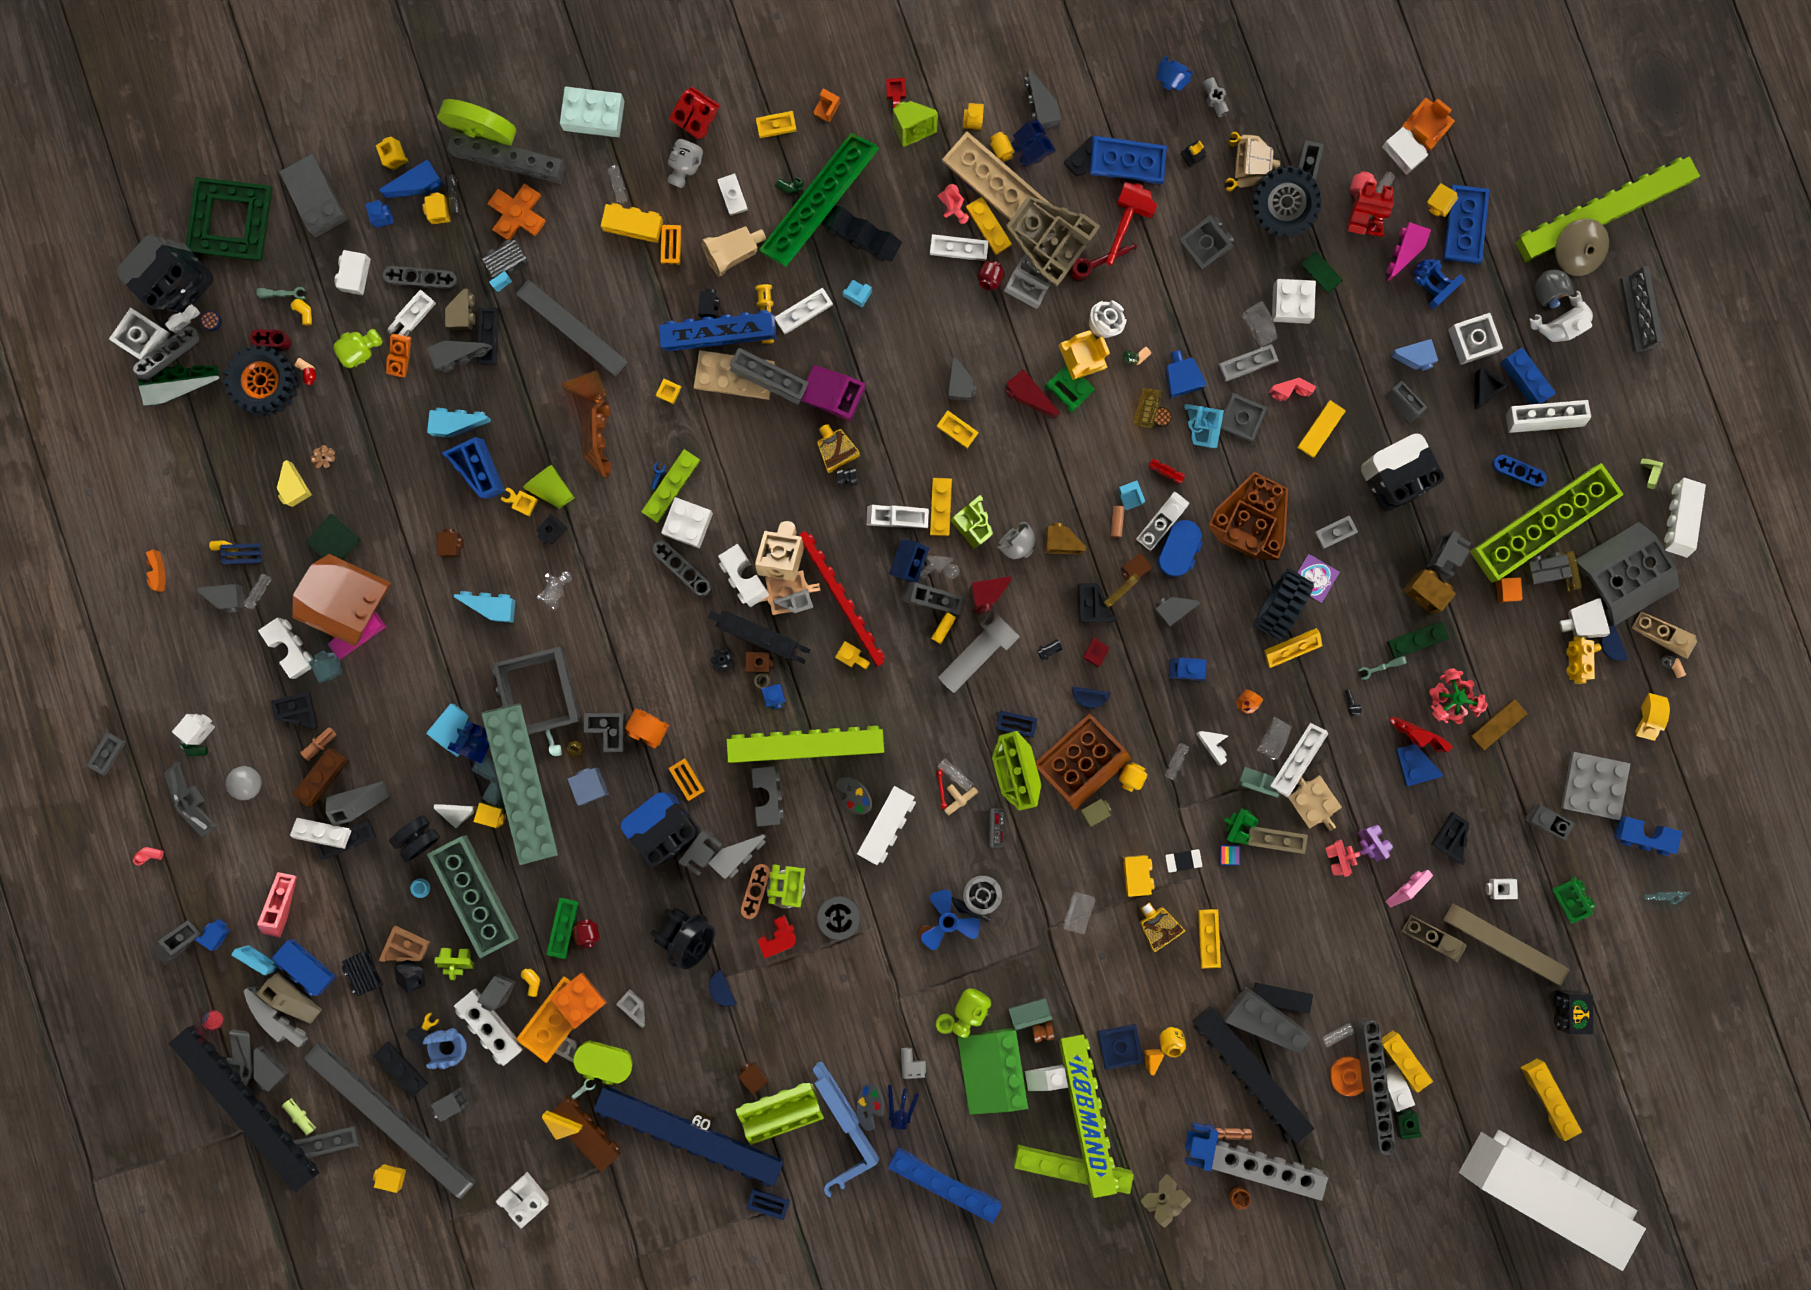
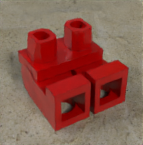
[669,87,721,139]
[757,915,796,958]

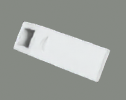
[1136,491,1189,551]

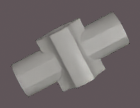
[1203,77,1229,117]

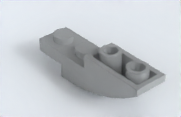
[243,986,309,1048]

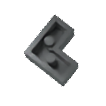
[584,713,626,752]

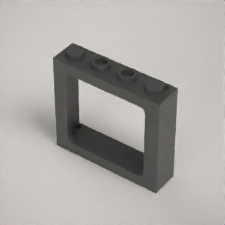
[492,647,582,735]

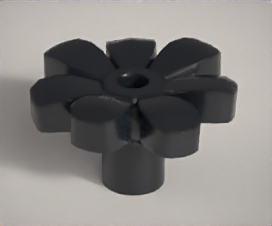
[711,648,735,672]

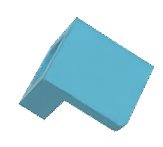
[842,280,872,308]
[1117,481,1145,510]

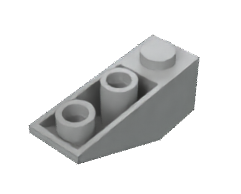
[708,834,766,879]

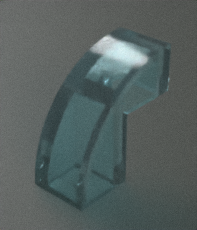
[472,753,503,806]

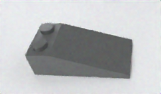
[279,154,349,238]

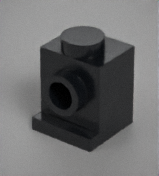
[698,289,720,319]
[536,513,568,545]

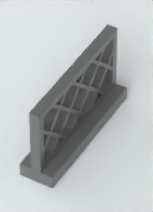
[1620,266,1663,353]

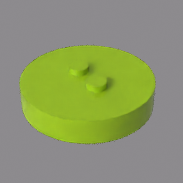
[437,99,517,146]

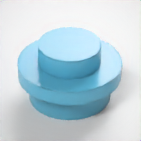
[410,878,430,898]

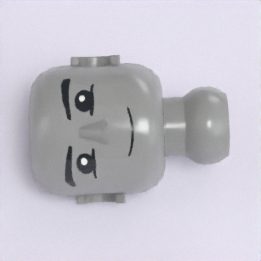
[668,139,703,188]

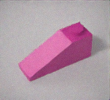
[328,611,387,660]

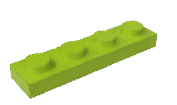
[641,449,701,523]

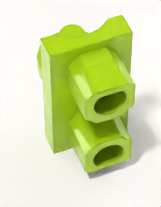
[435,948,474,980]

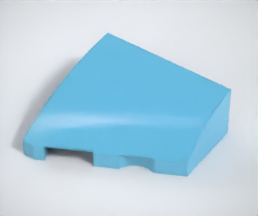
[426,704,469,757]

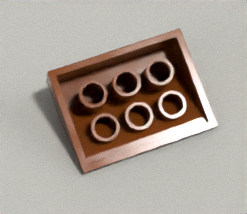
[1036,713,1132,810]

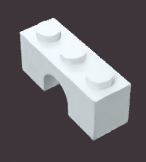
[718,544,770,607]
[258,618,314,679]

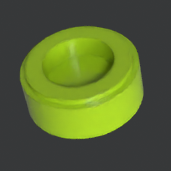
[936,1014,955,1034]

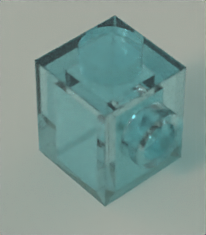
[309,651,343,682]

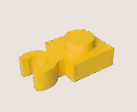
[501,488,538,517]

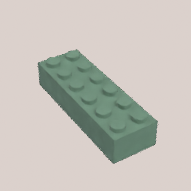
[427,835,519,958]

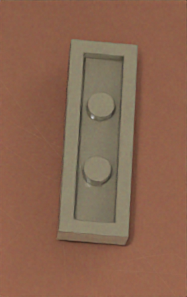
[1247,827,1308,854]

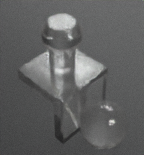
[919,555,960,580]
[538,571,572,611]

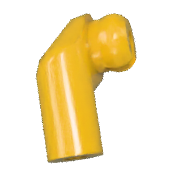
[291,299,312,325]
[209,541,239,558]
[521,969,540,997]

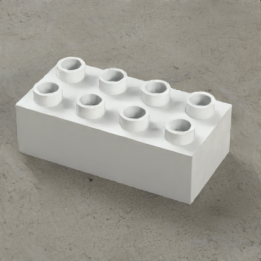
[1459,1129,1646,1271]

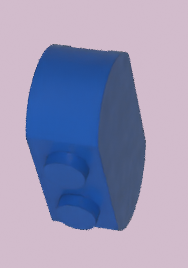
[1157,520,1203,578]

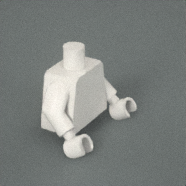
[1530,291,1593,342]

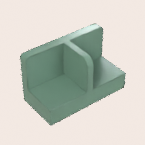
[1238,767,1279,798]

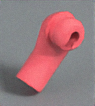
[133,847,164,866]

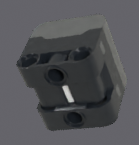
[117,235,213,313]

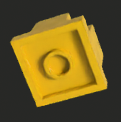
[1058,330,1110,380]

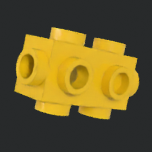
[1566,636,1601,684]

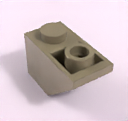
[445,289,475,331]

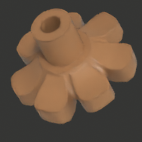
[310,445,335,468]

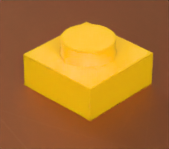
[656,379,682,405]

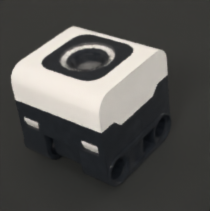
[1361,434,1444,511]

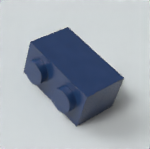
[889,538,929,583]

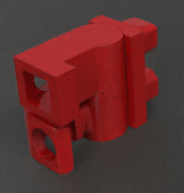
[1347,181,1394,237]

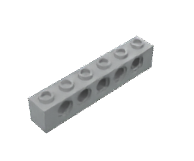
[1212,1140,1328,1201]

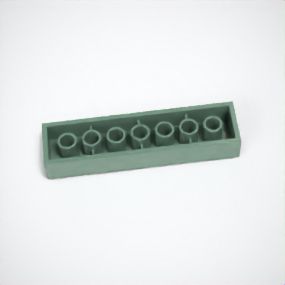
[482,703,558,865]

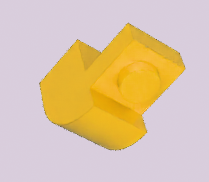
[1635,693,1670,741]

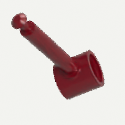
[1070,243,1137,282]

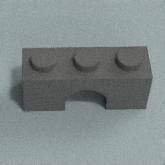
[752,766,784,827]

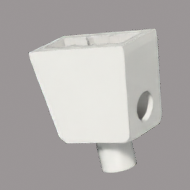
[1559,598,1610,638]

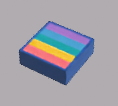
[1220,845,1240,865]

